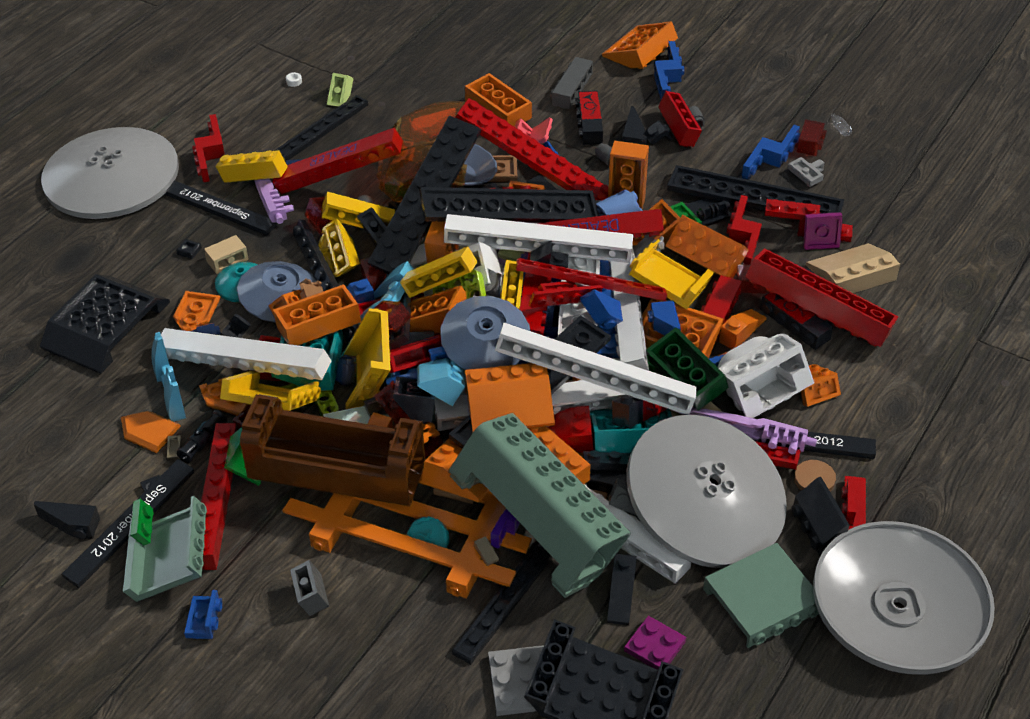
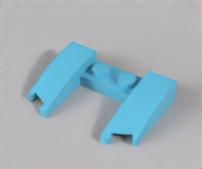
[358,261,414,325]
[151,332,186,422]

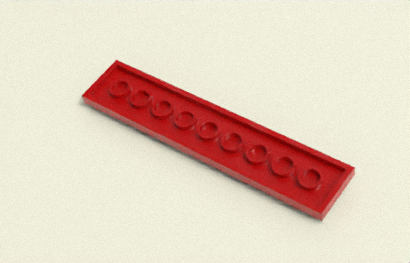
[455,98,608,200]

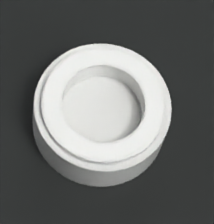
[286,73,302,87]

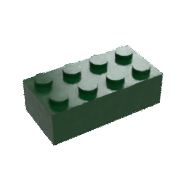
[646,327,729,411]

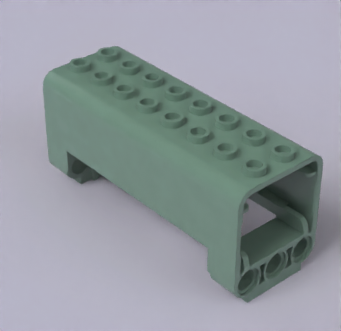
[449,413,631,598]

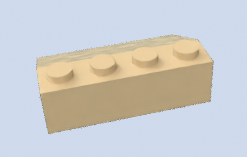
[806,243,900,293]

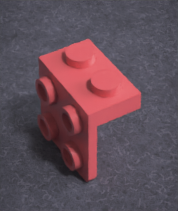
[515,117,553,144]

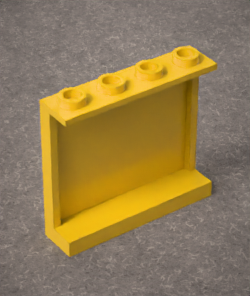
[629,239,714,309]
[344,308,390,410]
[220,370,321,411]

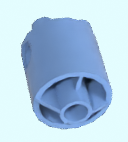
[596,190,643,216]

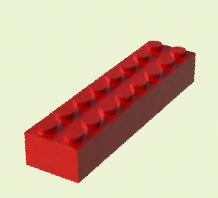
[745,248,899,347]

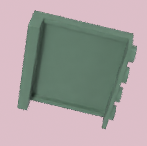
[123,496,207,602]
[703,543,819,648]

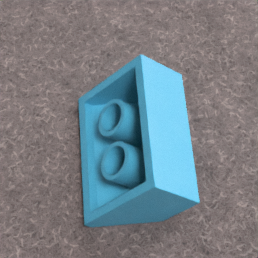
[417,358,465,406]

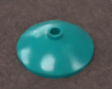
[215,262,259,302]

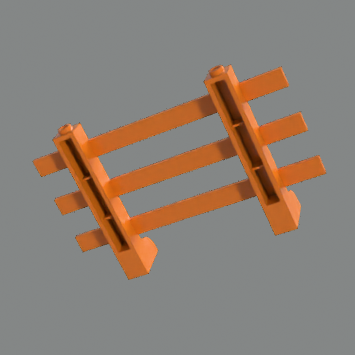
[283,412,532,599]

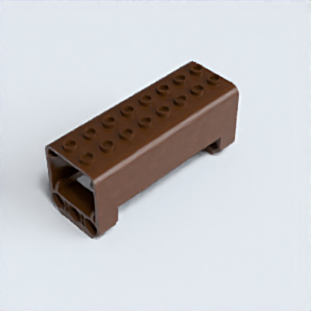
[240,394,425,506]

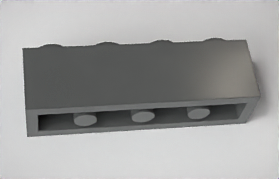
[550,57,593,110]

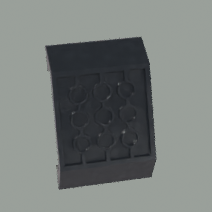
[40,274,170,374]
[524,619,684,719]

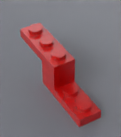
[192,114,225,182]
[726,195,762,271]
[765,199,853,242]

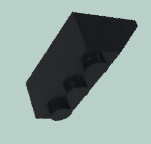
[393,376,435,424]
[792,477,849,557]

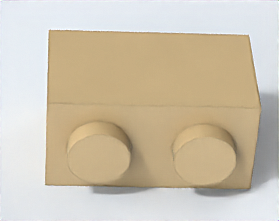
[204,235,248,274]

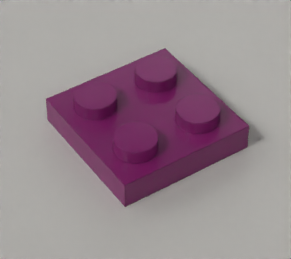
[803,212,843,250]
[624,615,686,670]

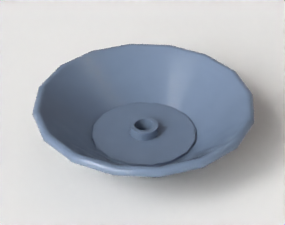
[421,141,497,187]
[237,261,316,323]
[440,296,530,370]

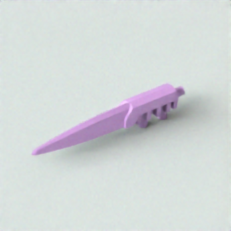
[255,178,294,224]
[673,407,817,454]

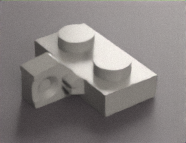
[788,157,824,187]

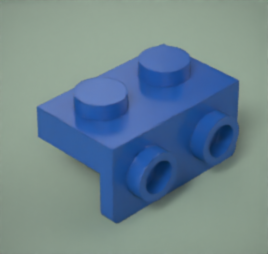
[184,590,222,639]

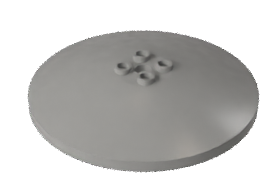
[41,127,179,219]
[626,415,787,568]
[813,521,995,674]

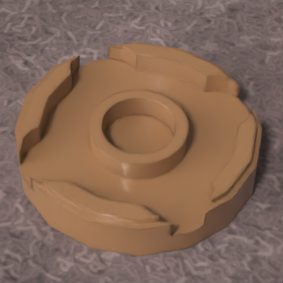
[794,460,836,491]

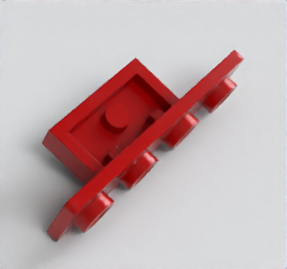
[529,281,603,308]
[841,476,866,530]

